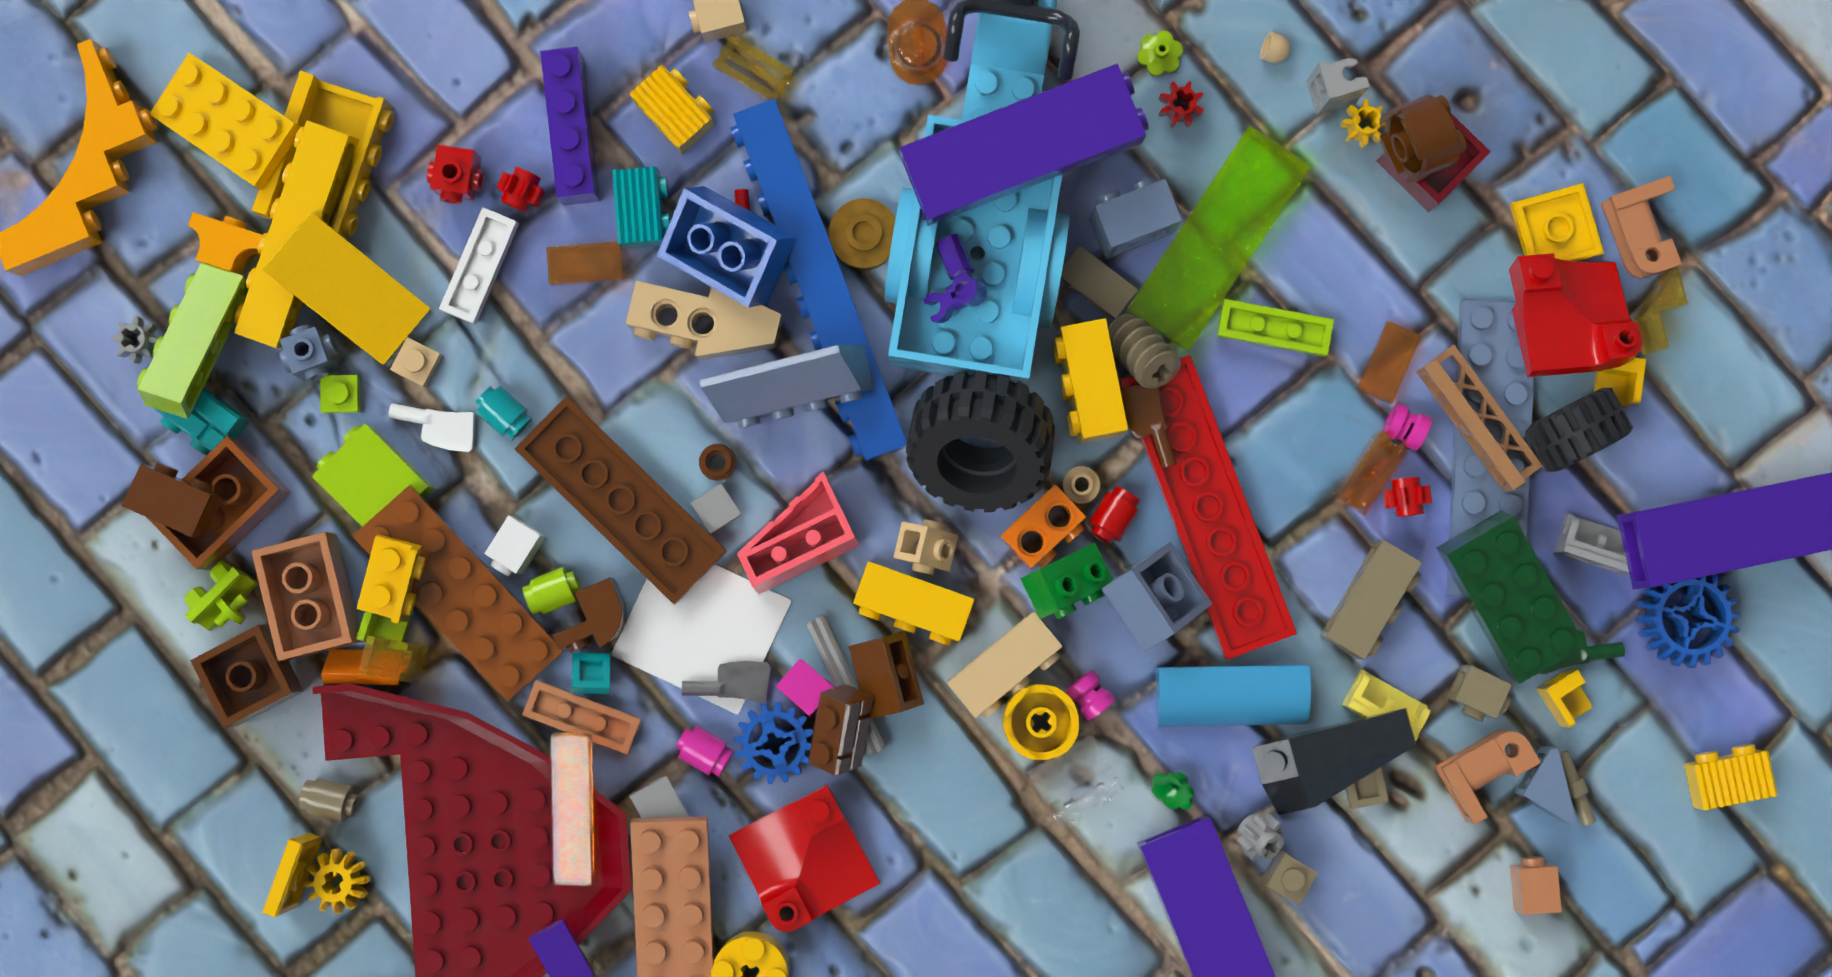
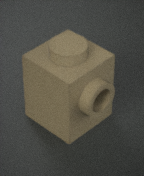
[1447,665,1512,722]

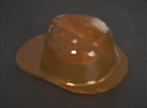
[887,0,947,85]

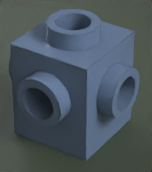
[280,325,340,382]

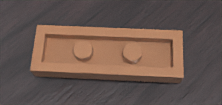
[522,680,642,755]

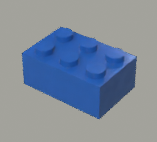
[656,186,796,308]

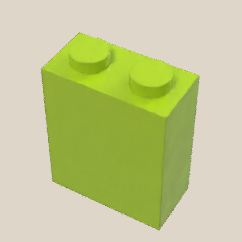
[312,423,436,527]

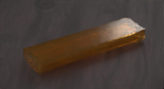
[551,733,594,886]

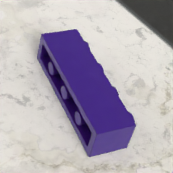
[540,46,600,206]

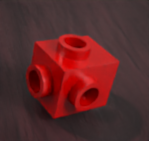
[427,144,484,205]

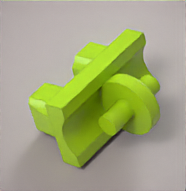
[184,561,258,631]

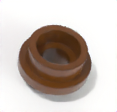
[699,444,736,481]

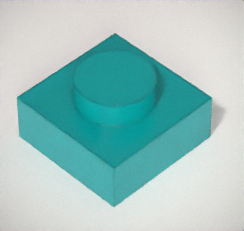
[571,653,610,694]

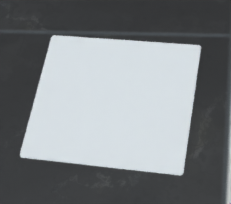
[612,564,791,714]

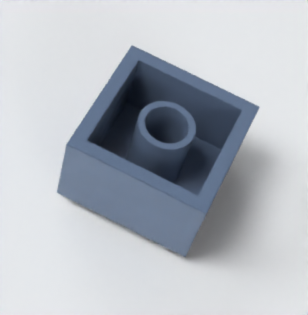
[1089,177,1182,260]
[1102,542,1212,652]

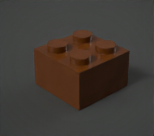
[190,625,304,728]

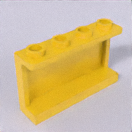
[252,71,394,240]

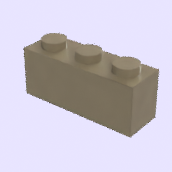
[1320,539,1422,660]

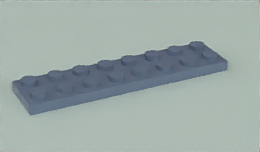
[1446,299,1534,596]

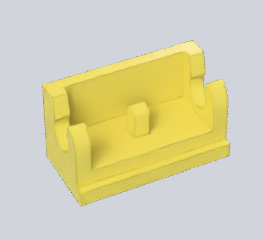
[1341,669,1431,741]

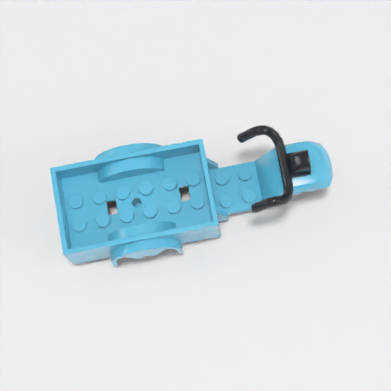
[884,0,1080,385]

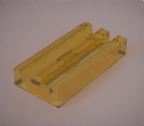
[712,34,795,103]

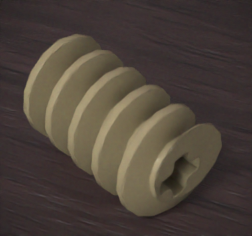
[1108,313,1181,388]

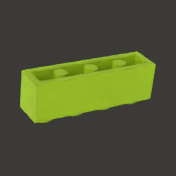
[137,262,248,419]

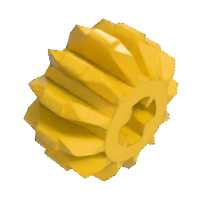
[303,848,371,914]

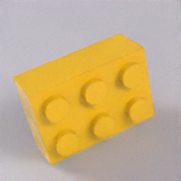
[1051,318,1128,445]

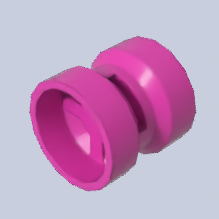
[1381,402,1433,451]
[1064,670,1116,722]

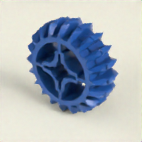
[1635,574,1741,668]

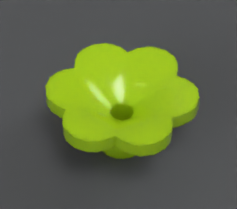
[1137,30,1183,76]

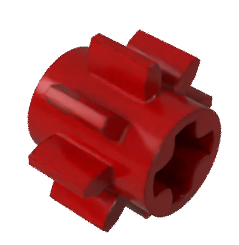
[1158,81,1204,128]
[496,167,545,213]
[1383,477,1432,517]

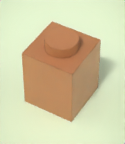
[1510,857,1562,915]

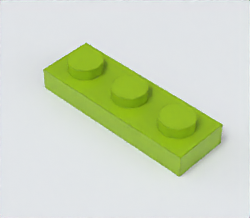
[1216,299,1334,357]

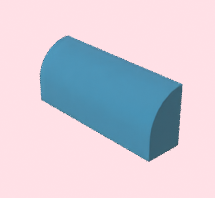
[1155,665,1311,727]

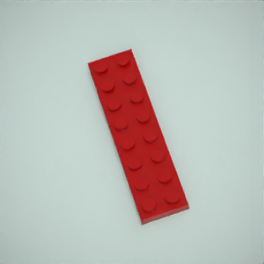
[1120,355,1297,660]

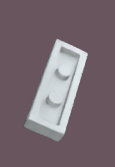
[439,207,519,325]

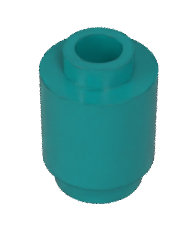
[475,386,532,440]

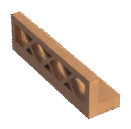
[1416,345,1543,493]

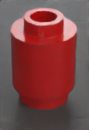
[1088,486,1140,544]

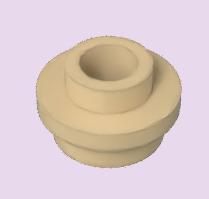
[1063,466,1100,504]

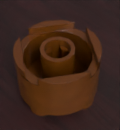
[1379,95,1467,183]

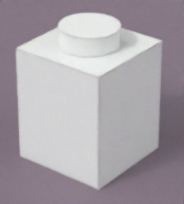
[484,515,546,576]

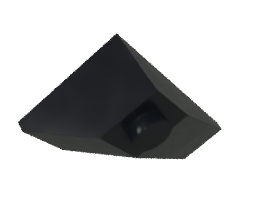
[1252,708,1416,815]

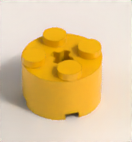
[1002,683,1079,760]
[711,931,790,977]

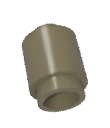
[299,778,359,823]

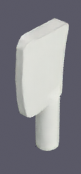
[389,403,475,452]

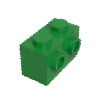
[1020,543,1113,619]

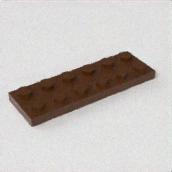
[515,396,727,605]

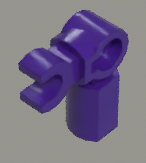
[923,234,987,323]

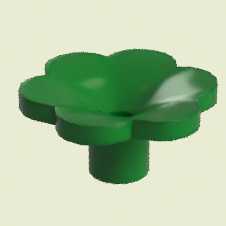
[1151,772,1194,810]

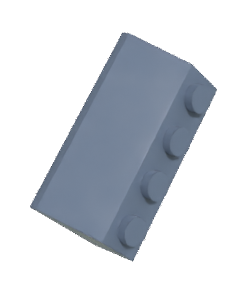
[699,345,874,429]

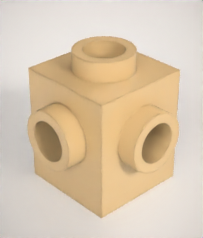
[893,519,958,575]

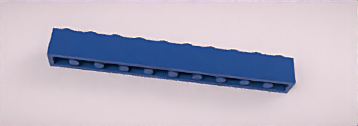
[730,98,907,463]

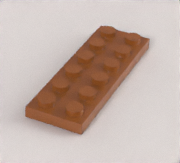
[352,484,564,702]

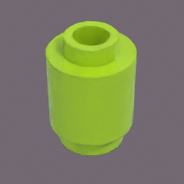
[522,567,581,614]

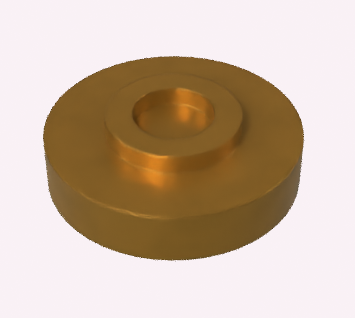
[829,198,896,270]

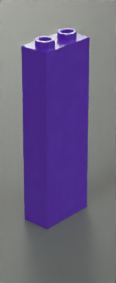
[899,63,1149,226]
[1617,472,1832,589]
[1137,815,1275,977]

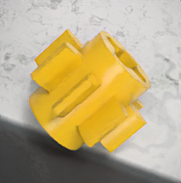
[1340,99,1386,148]

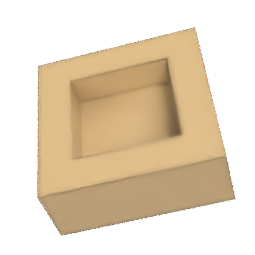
[390,337,443,388]

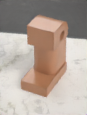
[1600,176,1682,279]
[1434,730,1541,825]

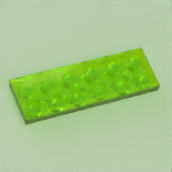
[1126,125,1311,351]

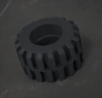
[1525,388,1634,472]

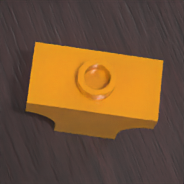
[188,212,263,275]

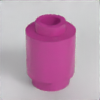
[675,725,734,777]

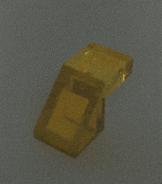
[1633,268,1688,356]
[358,635,429,683]

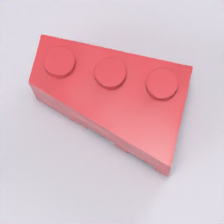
[737,472,860,594]

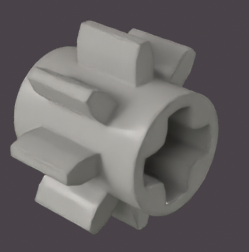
[111,316,158,364]
[1236,813,1285,861]

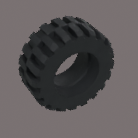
[906,371,1055,513]

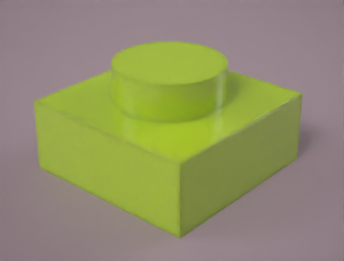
[320,375,361,414]

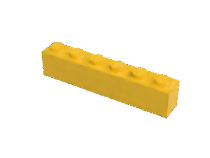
[234,120,359,348]

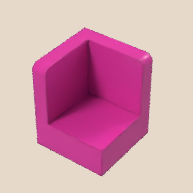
[776,659,835,716]

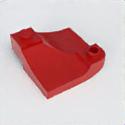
[1509,253,1643,377]
[728,784,880,932]

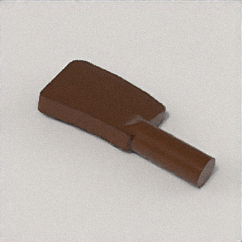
[1120,385,1177,468]

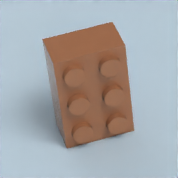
[251,532,363,661]

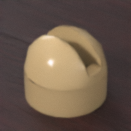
[1260,31,1291,63]

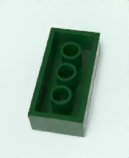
[1436,510,1586,684]

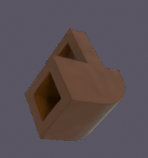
[553,577,627,653]

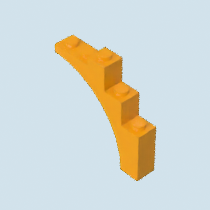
[0,38,157,277]

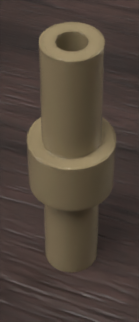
[1559,750,1596,826]

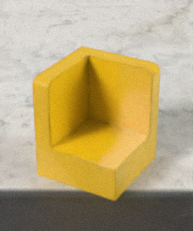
[1593,358,1646,407]
[1536,669,1592,728]

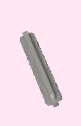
[807,616,885,755]

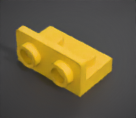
[356,534,426,624]

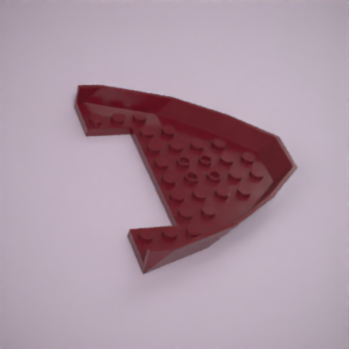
[312,683,632,977]

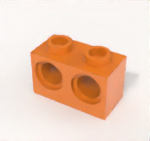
[1000,484,1086,569]

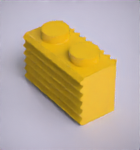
[630,65,715,154]
[1684,744,1778,810]

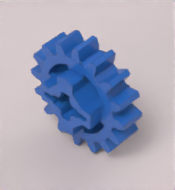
[734,702,814,784]

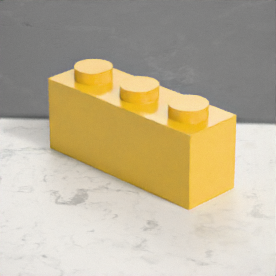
[853,561,974,646]

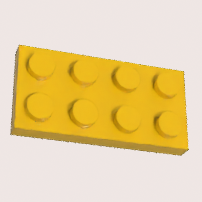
[150,53,301,190]

